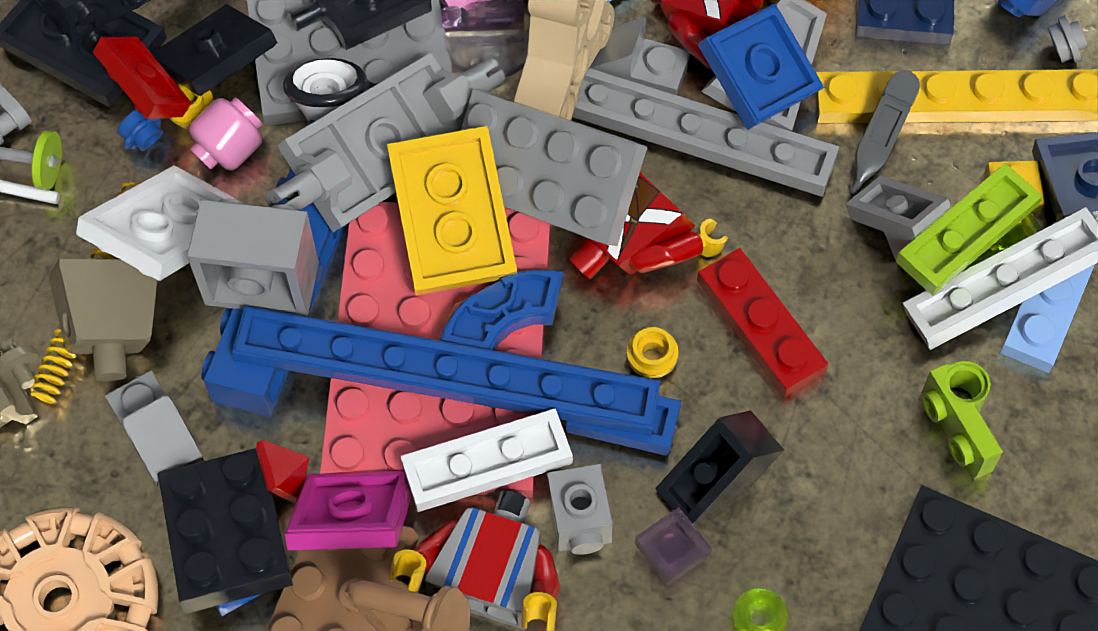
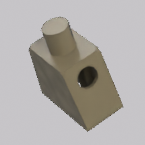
[49,258,157,381]

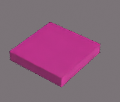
[285,471,412,550]

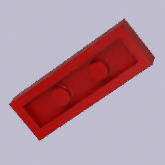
[697,248,829,398]

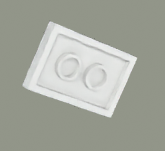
[76,166,247,281]

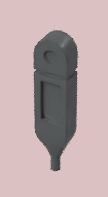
[849,70,920,196]

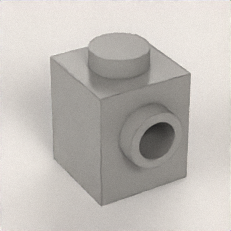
[547,464,613,554]

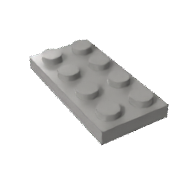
[461,89,647,246]

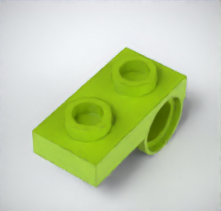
[921,361,1003,480]

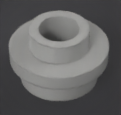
[1048,15,1088,63]

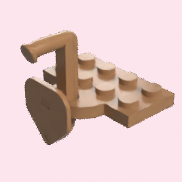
[266,526,470,631]

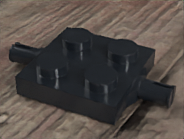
[288,0,432,50]

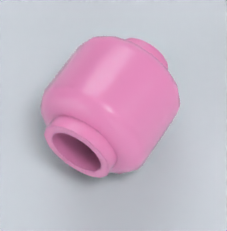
[189,97,263,170]

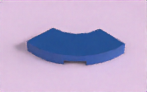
[439,270,563,351]

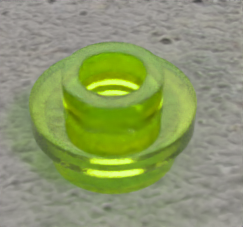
[732,588,788,631]

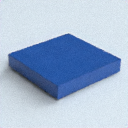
[698,4,825,130]

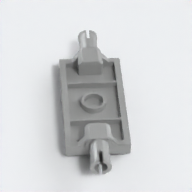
[265,53,505,233]

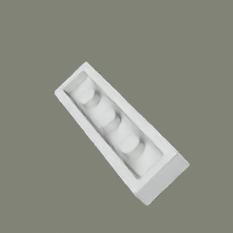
[903,207,1098,350]

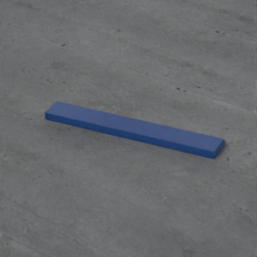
[232,306,661,436]

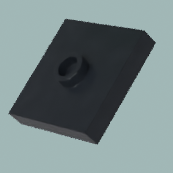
[151,4,278,96]

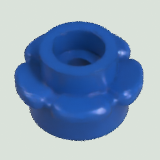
[117,110,163,151]

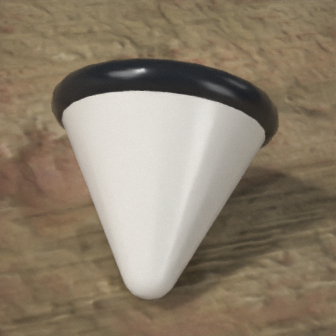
[283,58,368,121]

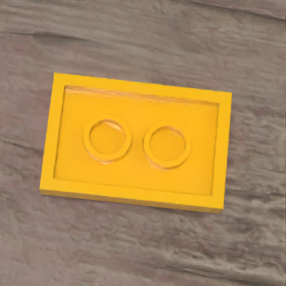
[387,126,517,296]

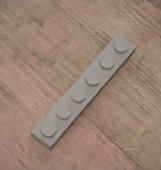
[572,68,839,197]

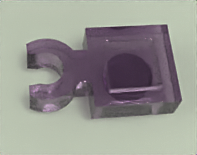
[442,0,525,46]

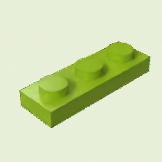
[896,163,1043,296]

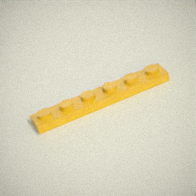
[815,69,1098,123]

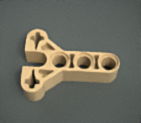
[514,0,615,120]

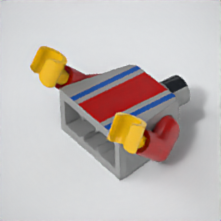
[388,490,560,631]

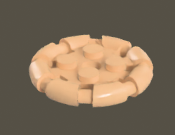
[0,507,158,631]

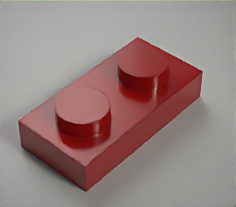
[93,37,192,119]

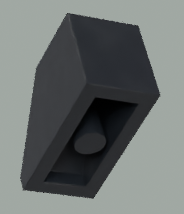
[655,410,785,529]

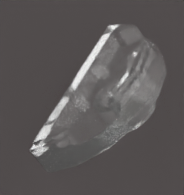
[443,29,529,77]

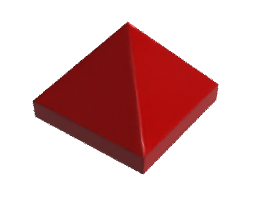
[255,440,310,503]

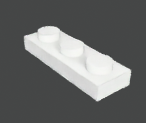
[401,408,573,512]

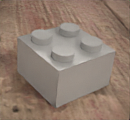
[187,199,319,317]

